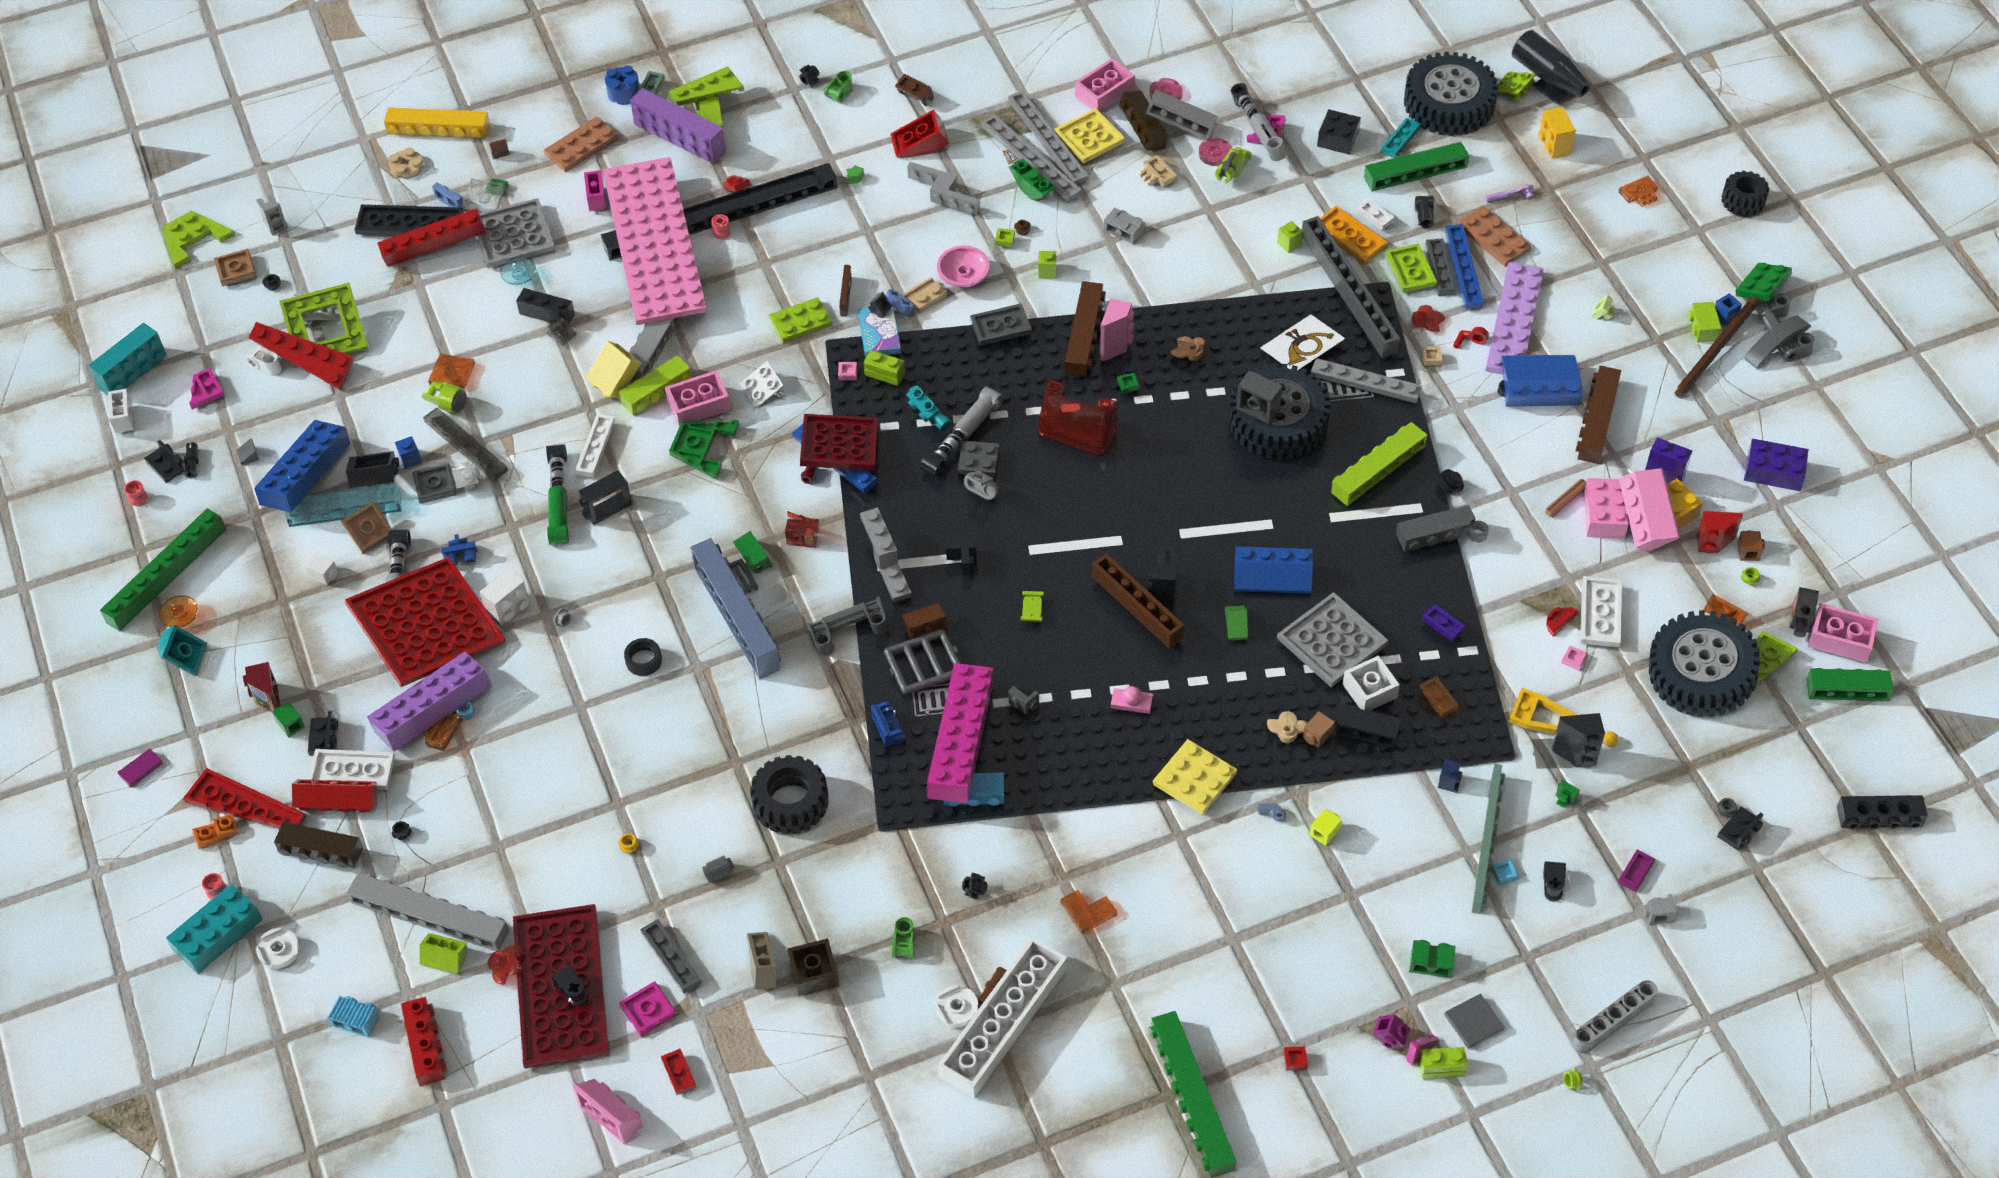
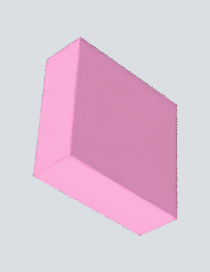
[838,362,857,380]
[1561,645,1588,671]

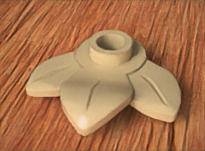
[1267,711,1307,743]

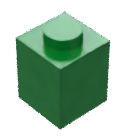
[272,702,305,738]

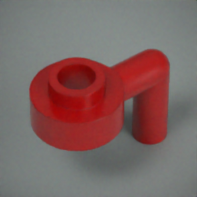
[1453,327,1489,349]

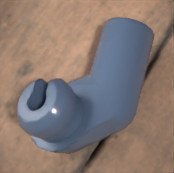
[1258,804,1286,822]

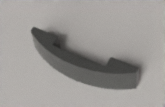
[1744,315,1811,369]

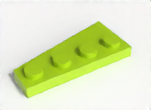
[1756,631,1798,685]

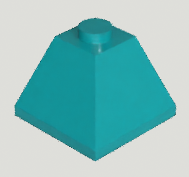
[157,625,207,676]

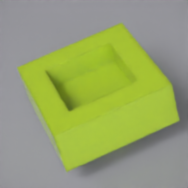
[995,228,1015,247]

